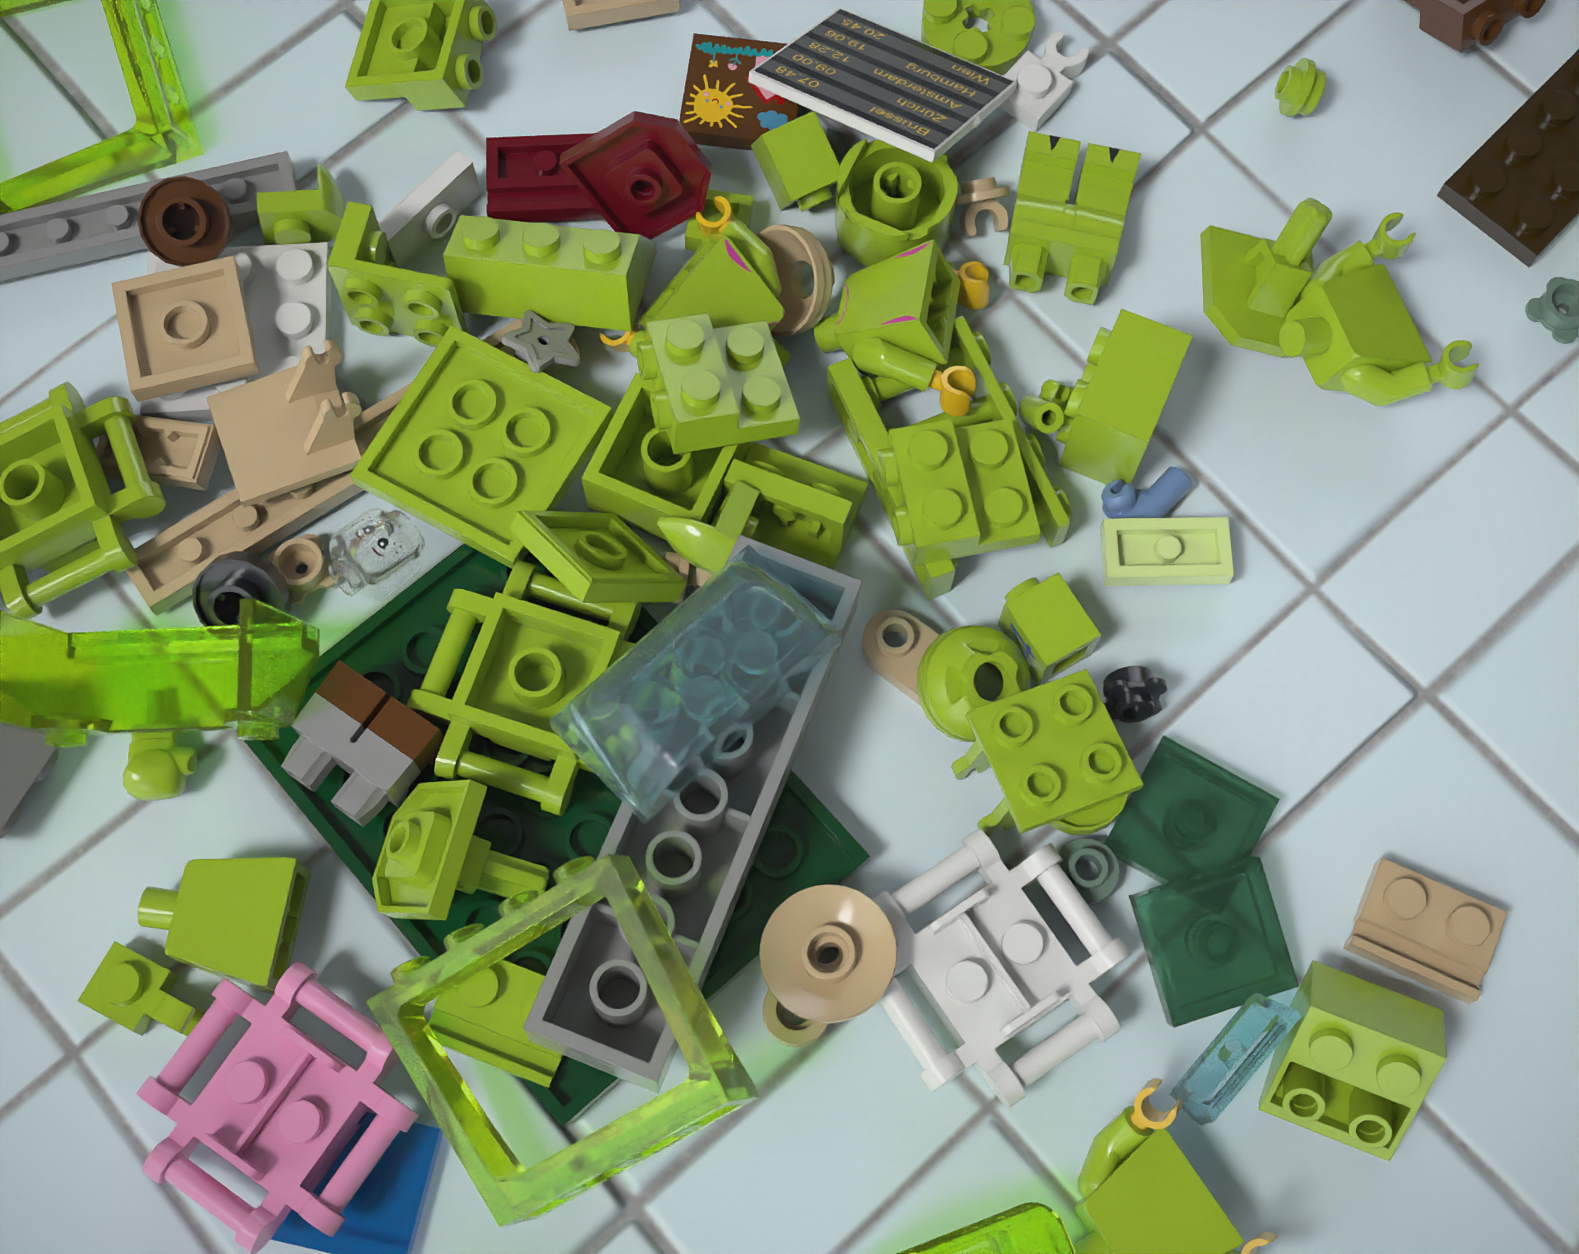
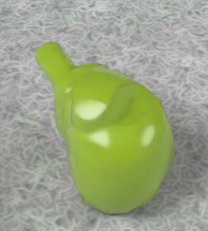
[123,693,198,801]

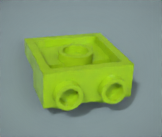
[345,0,497,111]
[636,313,800,454]
[878,418,1041,566]

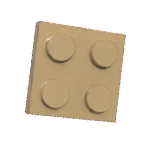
[111,255,261,402]

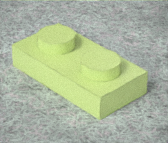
[1100,517,1234,586]

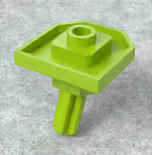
[1200,198,1332,358]
[372,780,549,920]

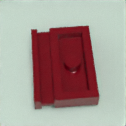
[486,133,604,223]

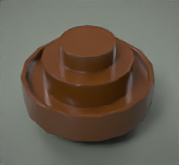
[137,176,233,267]

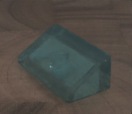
[1169,992,1302,1125]

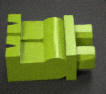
[1003,131,1141,305]

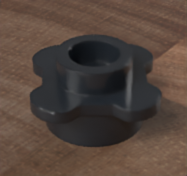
[1103,666,1167,723]

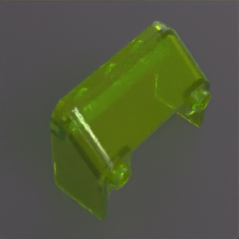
[0,599,320,747]

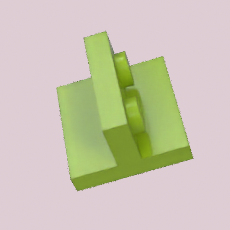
[724,441,868,570]

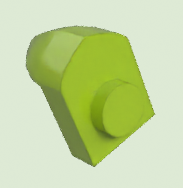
[257,163,345,245]
[657,480,760,577]

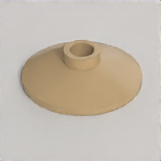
[759,885,897,1023]

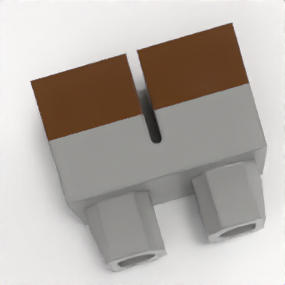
[281,660,444,827]

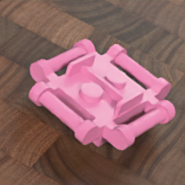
[136,962,419,1254]

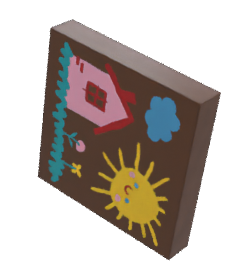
[679,33,800,151]

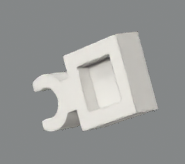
[998,30,1089,132]

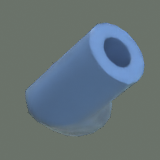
[1101,466,1192,519]

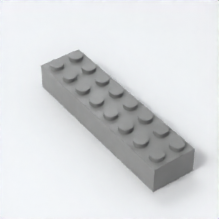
[523,535,862,1094]

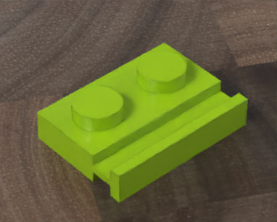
[421,943,563,1089]

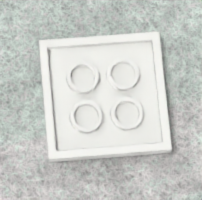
[140,242,332,422]

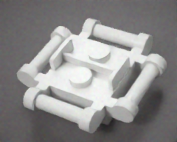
[872,829,1131,1108]

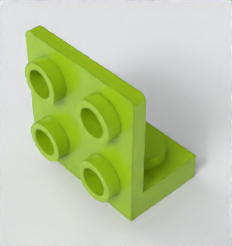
[327,201,469,347]

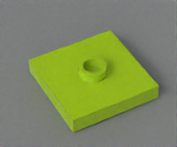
[509,510,687,603]

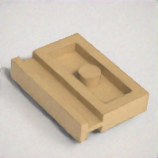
[1343,858,1508,1004]

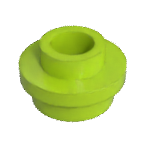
[1275,58,1326,117]

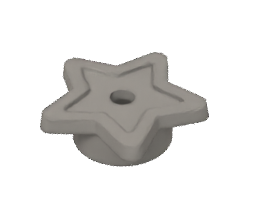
[501,310,580,374]

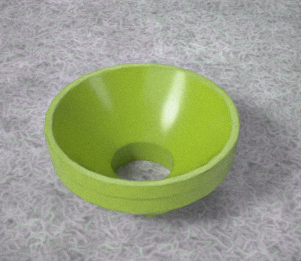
[917,625,1031,742]

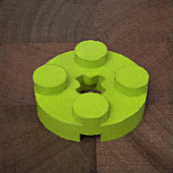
[921,0,1035,75]

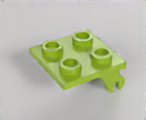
[951,669,1144,837]

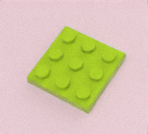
[350,325,613,569]

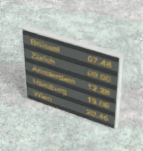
[748,8,1017,163]

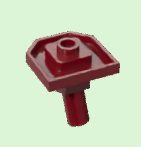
[559,111,712,240]

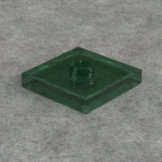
[1104,735,1280,915]
[1128,856,1299,1028]

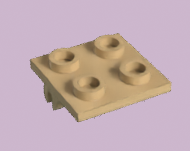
[206,339,362,508]

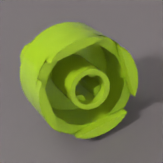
[835,138,958,267]

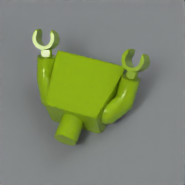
[1279,212,1479,406]

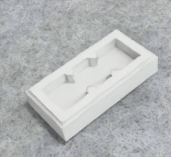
[378,150,481,268]

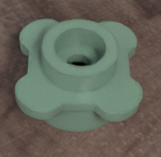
[1525,277,1579,344]

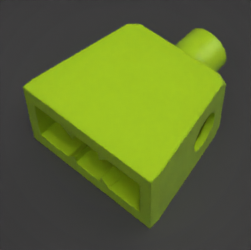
[137,857,311,995]

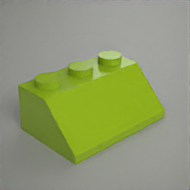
[443,215,657,332]

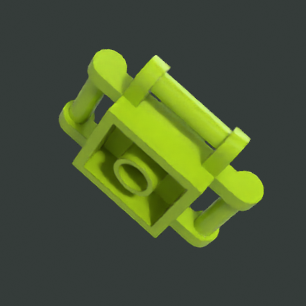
[0,381,166,623]
[406,560,673,816]

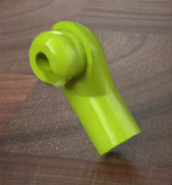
[1018,379,1073,434]

